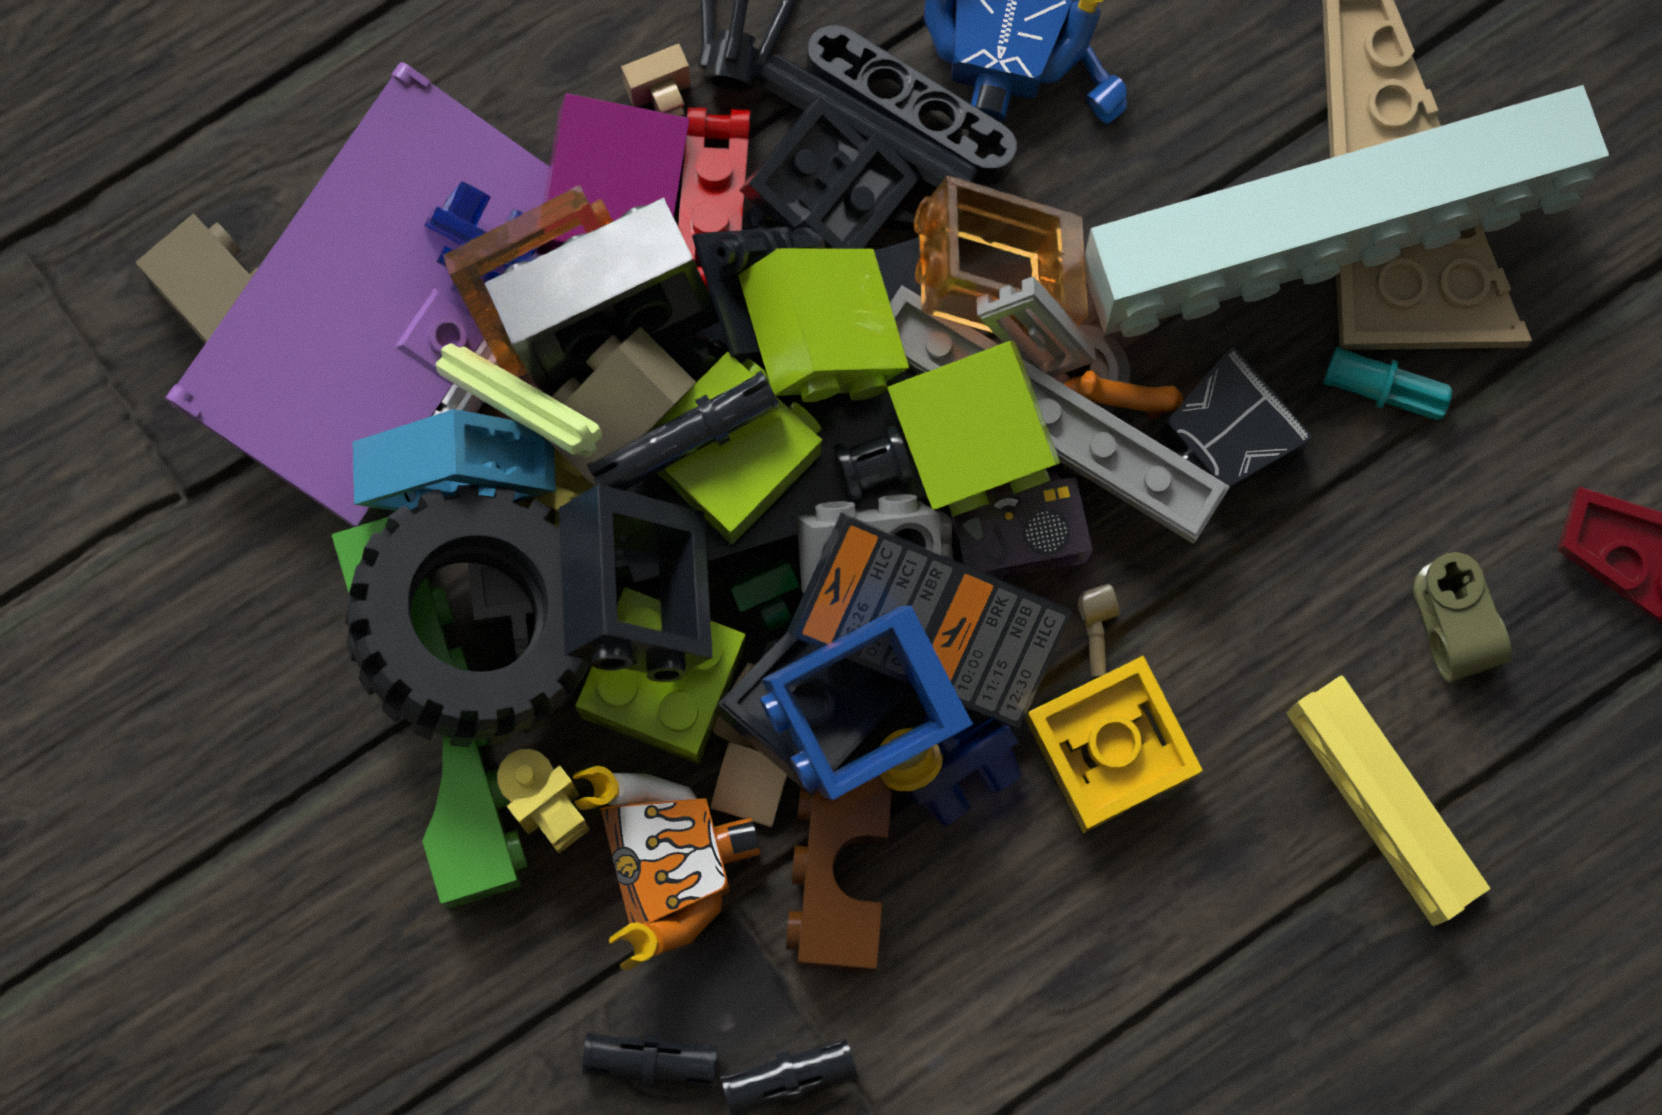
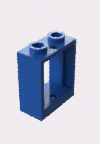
[760,606,972,800]

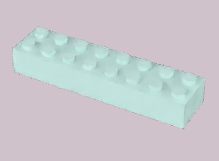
[1082,85,1609,337]

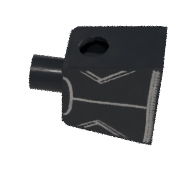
[1161,346,1313,499]

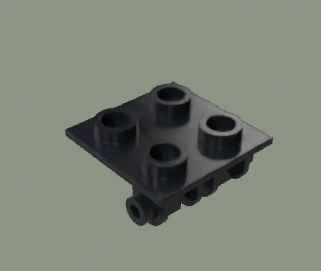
[692,227,825,357]

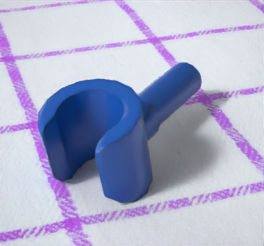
[1081,45,1127,124]

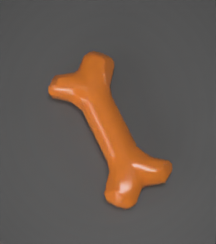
[1064,370,1183,419]

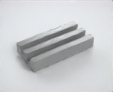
[976,276,1095,377]

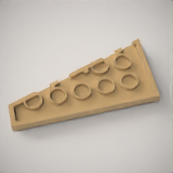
[1322,0,1532,350]

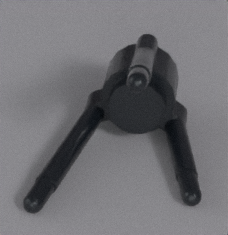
[698,0,796,91]

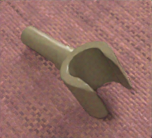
[1077,584,1120,676]

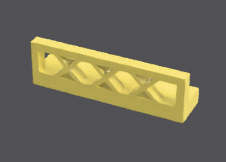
[1286,675,1491,926]

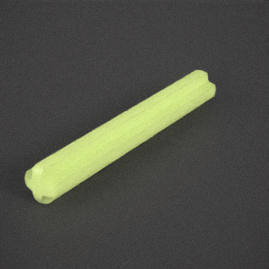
[436,343,602,457]

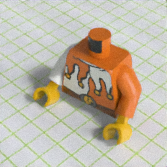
[573,766,761,971]

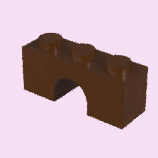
[786,775,892,973]

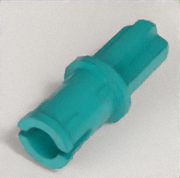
[1323,346,1452,420]

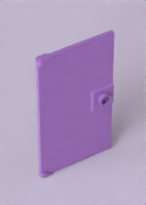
[165,62,549,527]

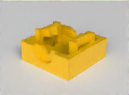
[1025,656,1203,833]

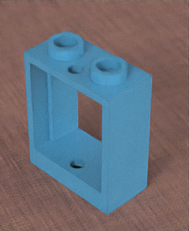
[352,409,556,511]

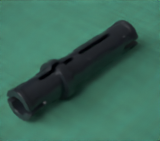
[586,371,781,491]

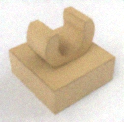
[621,44,691,117]

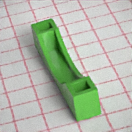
[332,517,528,910]

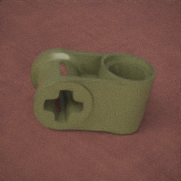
[1412,552,1512,682]

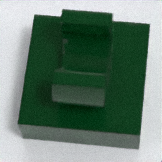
[723,555,799,632]

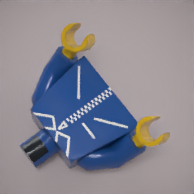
[924,0,1104,122]

